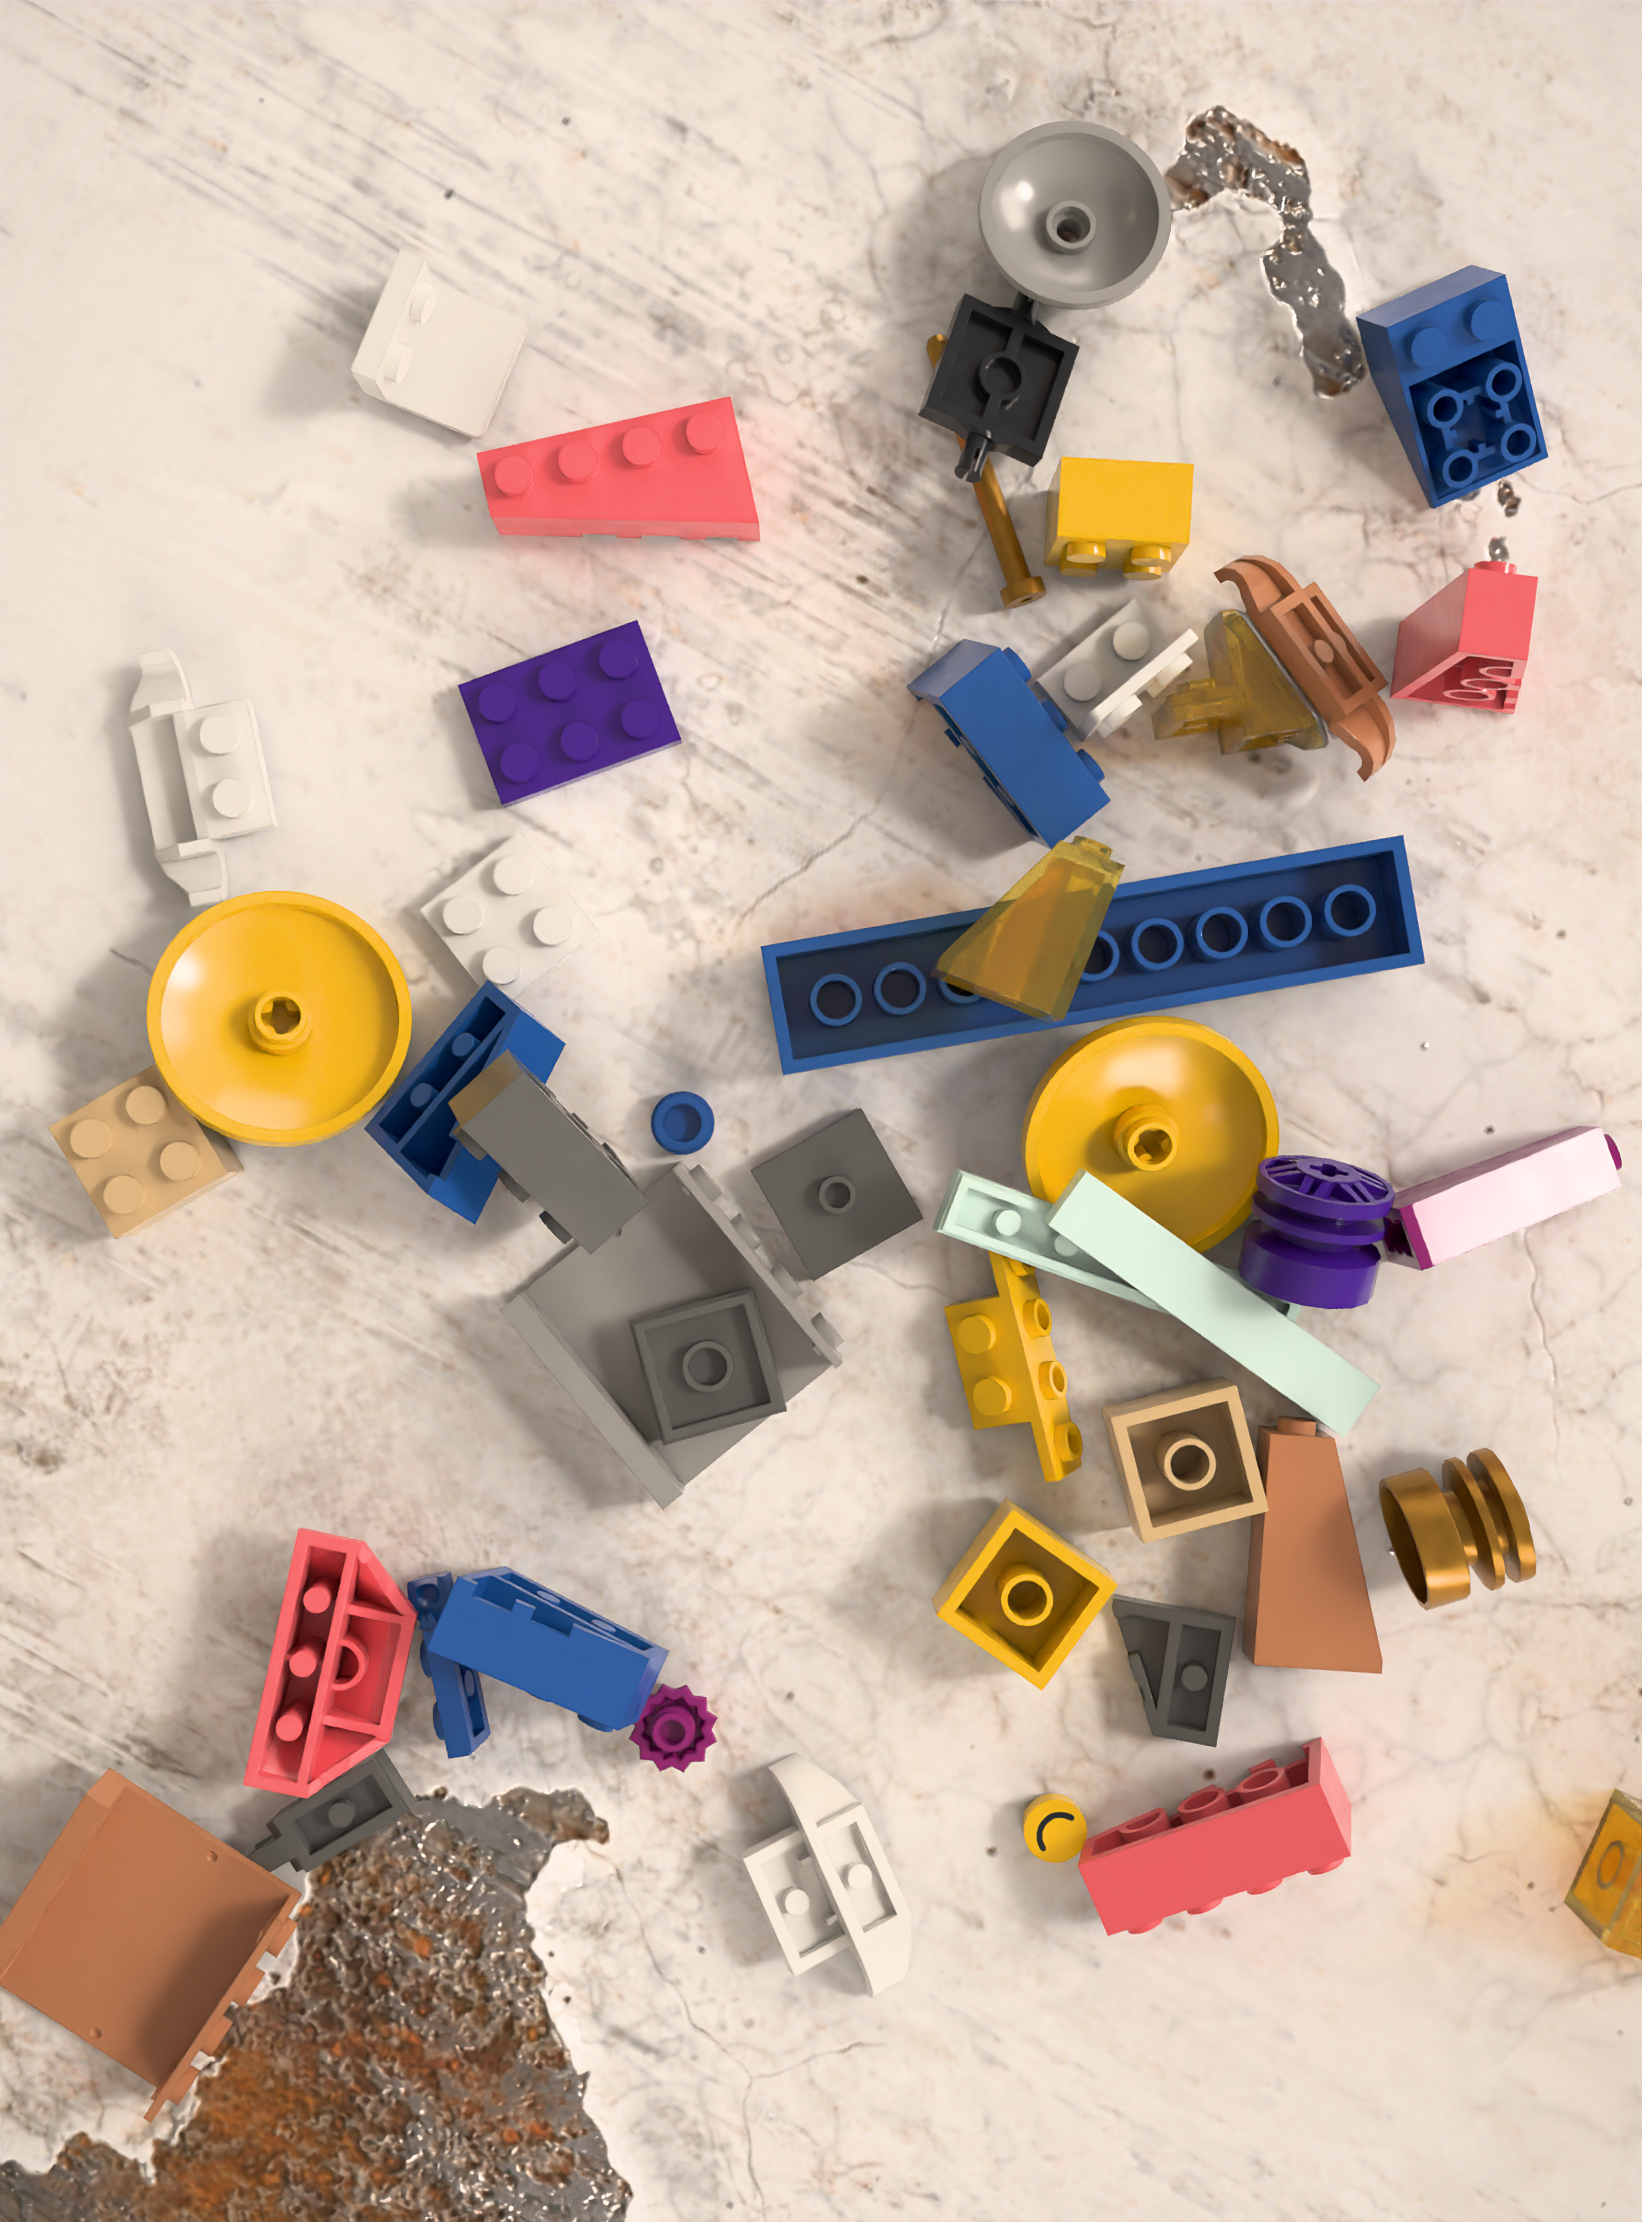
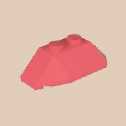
[243,1528,418,1799]

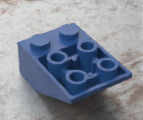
[1356,265,1548,509]

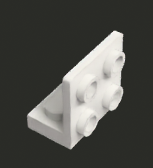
[350,249,528,440]
[1035,598,1199,742]

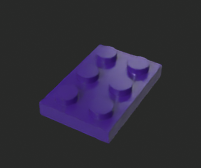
[458,620,682,808]

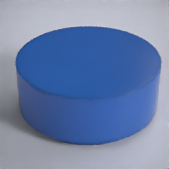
[651,1091,715,1155]

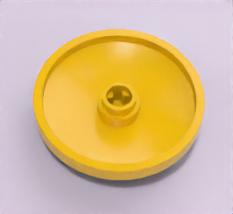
[147,891,412,1147]
[1021,1015,1280,1254]

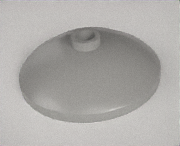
[978,121,1172,310]

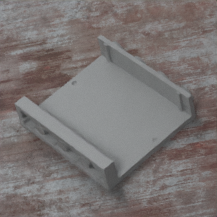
[499,1161,844,1510]

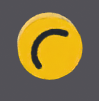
[1022,1793,1087,1863]

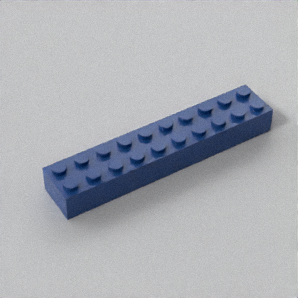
[761,835,1425,1076]

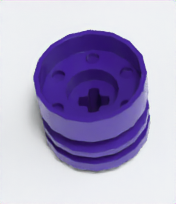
[1238,1155,1396,1309]

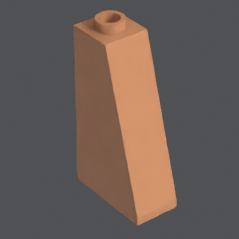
[1242,1416,1383,1674]

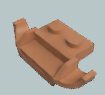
[1213,555,1396,782]

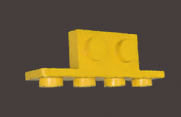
[944,1250,1083,1482]

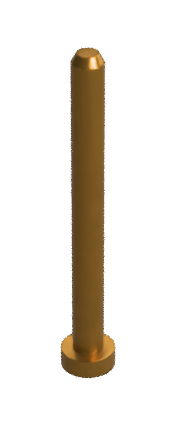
[926,334,1047,609]

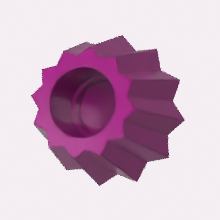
[628,1684,718,1773]

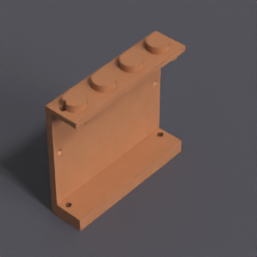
[0,1768,302,2123]

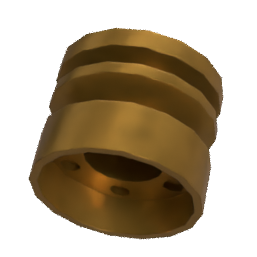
[1379,1447,1536,1611]

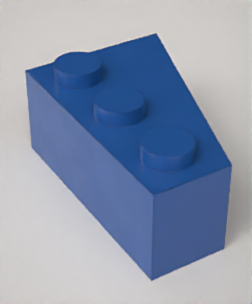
[906,639,1111,850]
[364,980,566,1225]
[426,1566,669,1732]

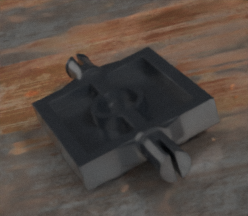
[918,290,1080,483]

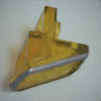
[1151,609,1329,756]

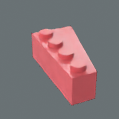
[476,396,760,541]
[1390,561,1538,714]
[1077,1737,1351,1936]

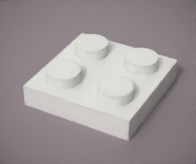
[419,832,600,1000]

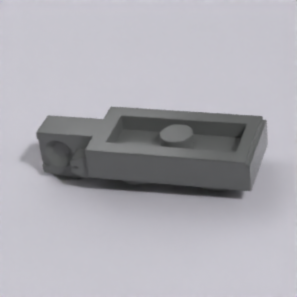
[246,1748,417,1873]

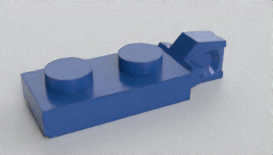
[407,1571,491,1759]

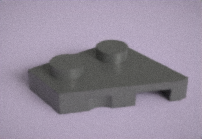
[1112,1594,1236,1747]

